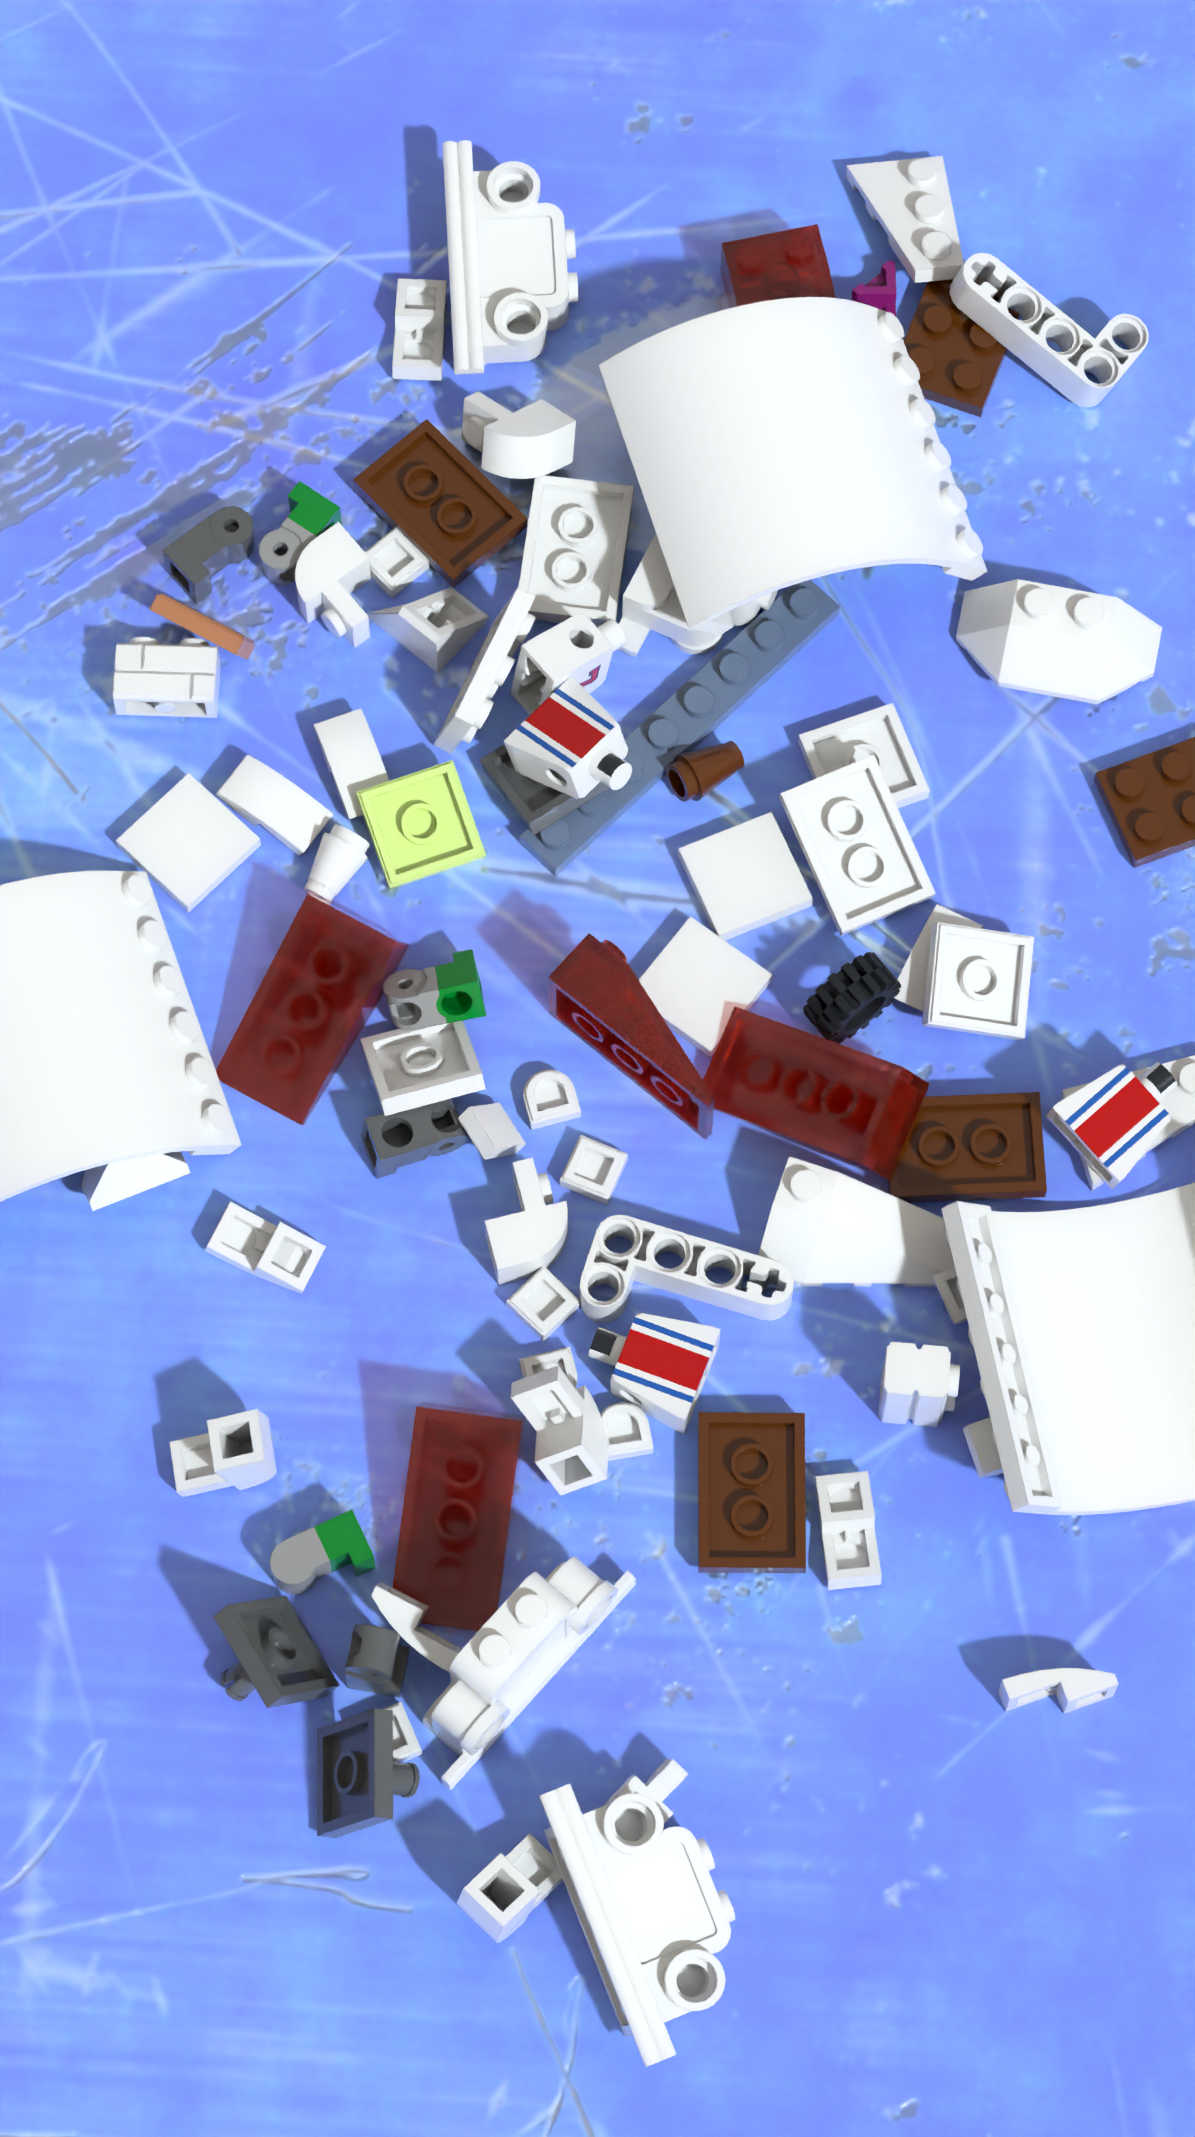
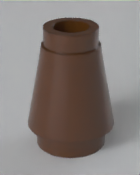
[666,741,744,802]

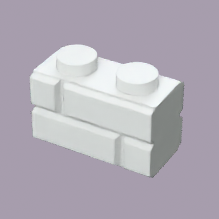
[113,637,221,718]
[878,1342,960,1427]

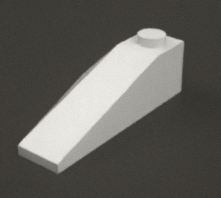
[758,1156,955,1287]

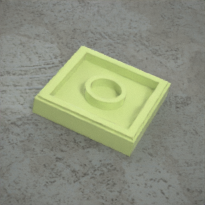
[356,760,486,890]

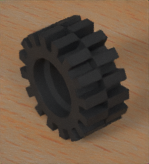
[803,952,901,1045]

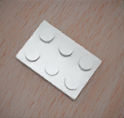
[518,475,634,627]
[433,587,536,754]
[779,754,936,936]

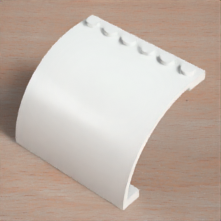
[598,297,987,636]
[0,871,242,1202]
[941,1182,1195,1515]

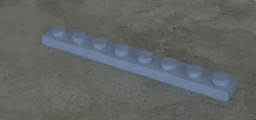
[520,580,840,877]

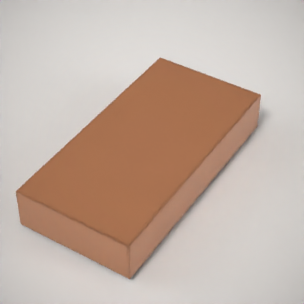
[149,593,256,660]

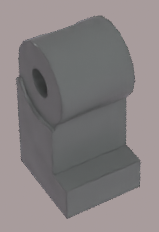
[163,506,254,605]
[361,1099,468,1179]
[345,1624,410,1698]

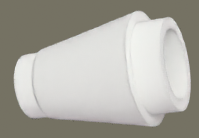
[304,824,370,904]

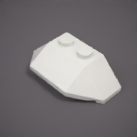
[956,579,1162,704]

